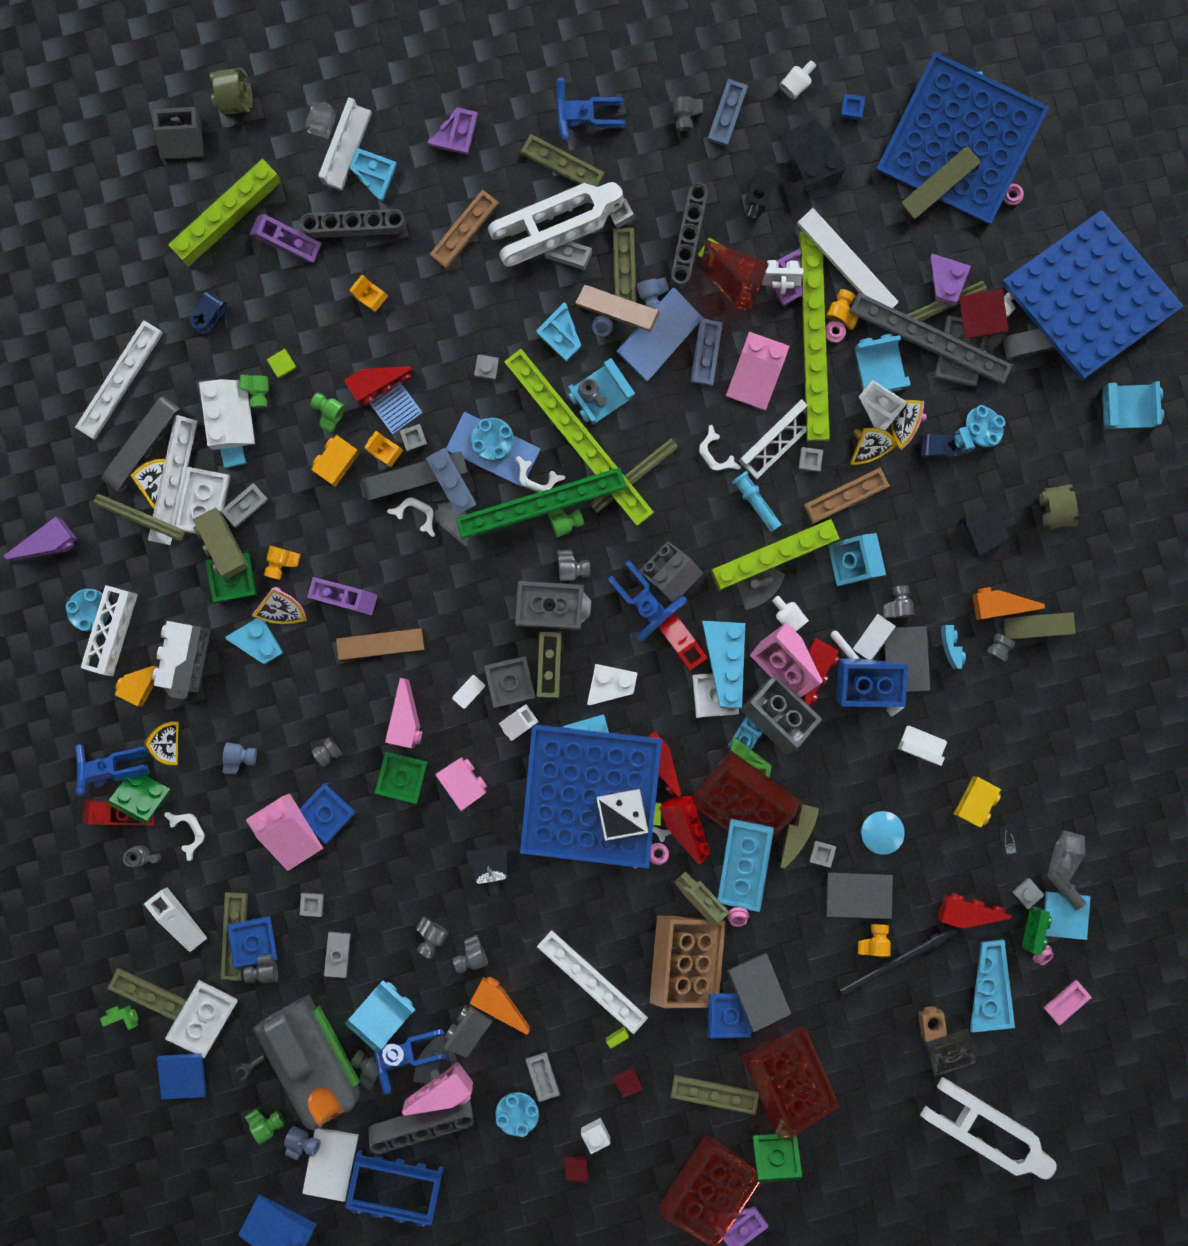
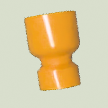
[826,289,859,330]
[264,546,301,580]
[858,924,891,956]

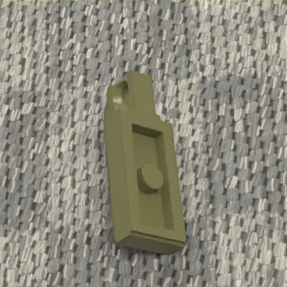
[675,872,729,927]

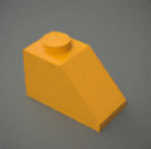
[114,666,159,706]

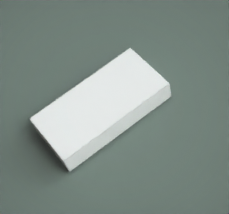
[853,614,896,660]

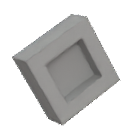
[610,198,636,228]
[474,355,499,380]
[400,424,427,452]
[798,447,823,472]
[809,840,836,868]
[1012,878,1044,909]
[300,893,324,917]

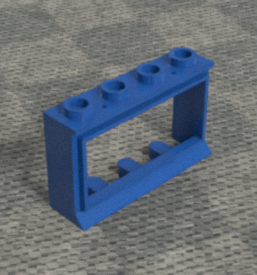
[345,1150,444,1227]

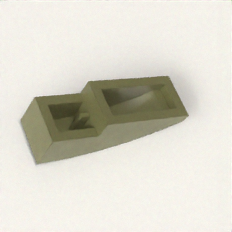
[1003,612,1076,639]
[779,804,819,868]

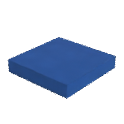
[300,783,356,844]
[227,916,277,968]
[708,993,751,1038]
[157,1053,206,1099]

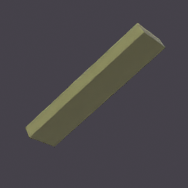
[520,134,605,187]
[901,146,981,220]
[613,228,637,303]
[220,892,248,981]
[108,968,187,1021]
[670,1075,760,1115]

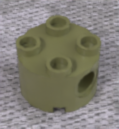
[210,68,252,115]
[1039,484,1078,530]

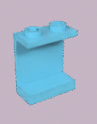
[855,334,910,392]
[567,358,635,425]
[1102,381,1164,429]
[345,981,415,1053]

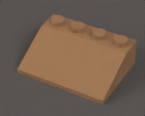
[649,916,726,1008]

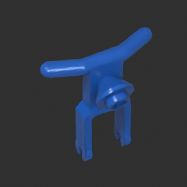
[557,77,626,140]
[608,560,687,642]
[75,744,150,796]
[374,1030,449,1095]

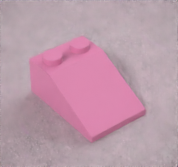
[726,332,790,411]
[750,623,822,697]
[385,678,423,748]
[435,757,487,811]
[246,793,323,871]
[402,1062,473,1116]

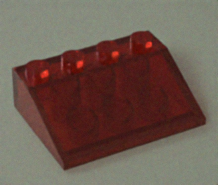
[700,240,769,310]
[692,750,800,837]
[742,1026,840,1138]
[657,1134,760,1246]

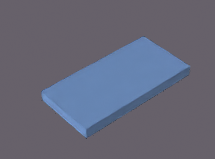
[616,288,703,381]
[446,412,541,487]

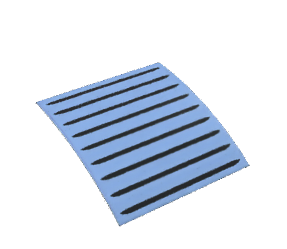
[370,382,422,434]

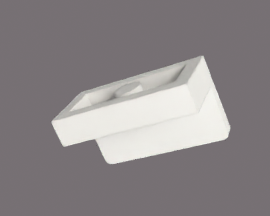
[898,726,947,766]

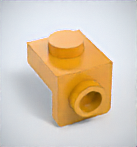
[349,275,388,312]
[364,431,403,467]

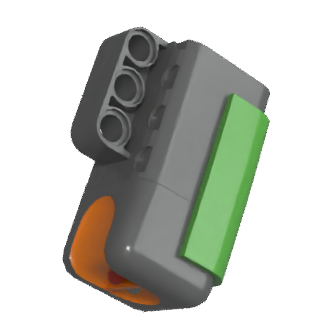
[252,994,360,1130]

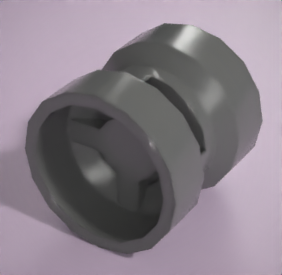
[986,633,1015,662]
[312,738,342,767]

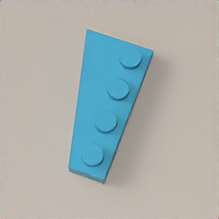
[702,621,745,709]
[970,939,1015,1032]

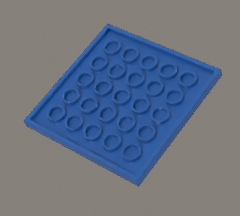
[876,52,1049,225]
[1001,210,1183,381]
[520,724,662,869]

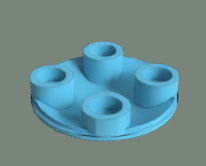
[966,405,1005,447]
[471,418,514,461]
[66,589,110,631]
[861,811,905,855]
[495,1092,539,1137]

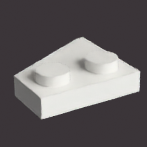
[859,380,907,430]
[587,664,637,705]

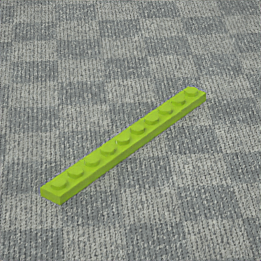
[800,231,829,441]
[504,349,654,527]

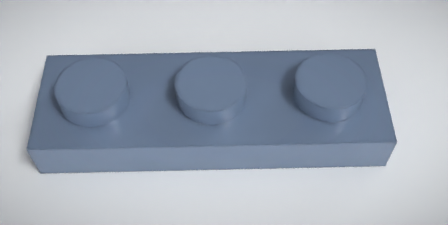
[707,79,748,147]
[691,318,723,386]
[426,448,477,515]

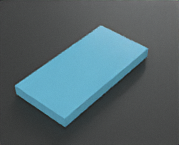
[718,819,774,912]

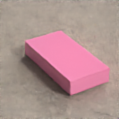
[1043,980,1092,1026]

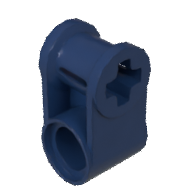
[190,291,227,335]
[921,434,961,458]

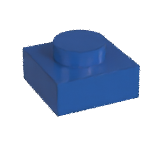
[840,94,865,120]

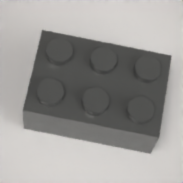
[741,674,822,755]

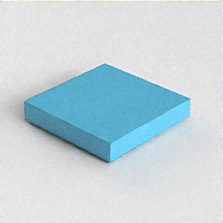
[1044,891,1090,940]

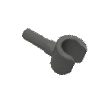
[235,1055,266,1080]

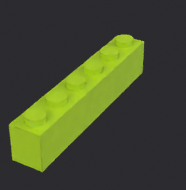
[168,159,281,267]
[711,519,840,591]

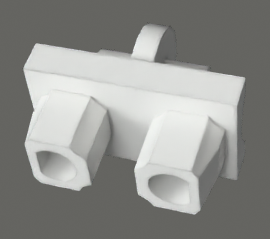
[762,260,803,294]

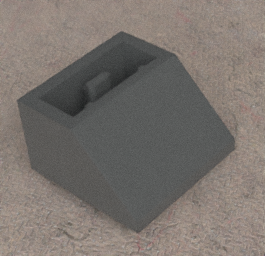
[153,107,203,160]
[639,541,703,603]
[443,1005,493,1058]

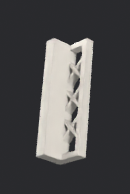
[318,97,372,191]
[739,399,808,480]
[81,585,138,676]

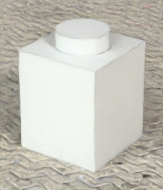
[499,705,539,741]
[581,1118,611,1154]

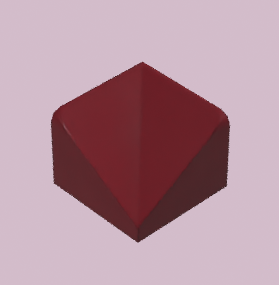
[614,1067,643,1097]
[564,1156,588,1182]

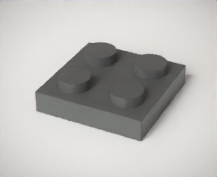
[484,656,536,708]

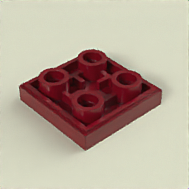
[959,289,1009,340]

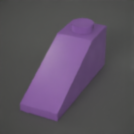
[249,214,321,263]
[4,517,77,561]
[307,577,378,616]

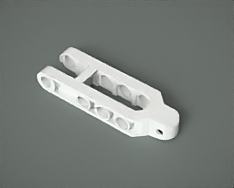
[488,182,624,266]
[920,1077,1057,1179]

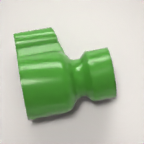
[240,375,269,408]
[310,392,346,433]
[547,509,585,537]
[245,1109,286,1145]

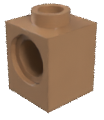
[918,1006,947,1042]

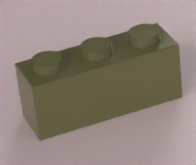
[193,507,249,579]
[537,632,562,698]

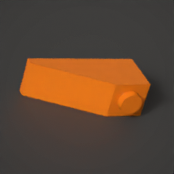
[972,587,1045,620]
[470,977,530,1035]

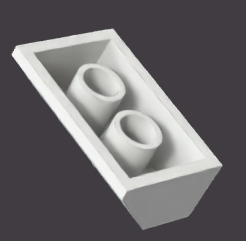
[199,379,255,450]

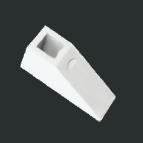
[144,887,207,952]

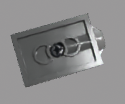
[515,581,591,630]
[152,621,211,699]

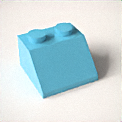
[828,533,886,586]

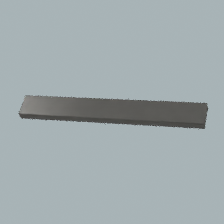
[849,292,1013,385]

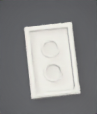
[175,467,230,534]
[165,980,237,1058]
[302,1127,359,1202]

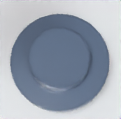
[592,315,613,337]

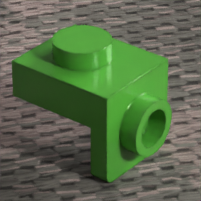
[100,1005,138,1030]

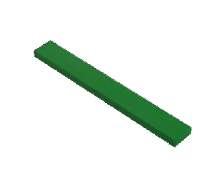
[455,467,627,540]

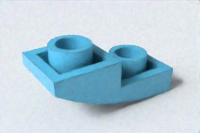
[954,427,975,453]
[941,625,966,669]
[727,716,762,750]

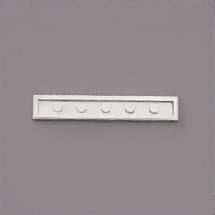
[796,208,898,308]
[75,320,163,440]
[148,415,198,545]
[537,930,648,1034]

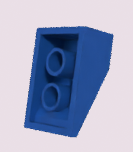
[836,658,908,707]
[239,1195,317,1246]

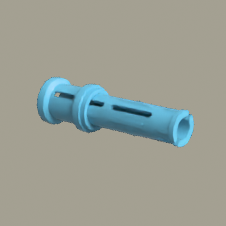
[732,471,782,532]

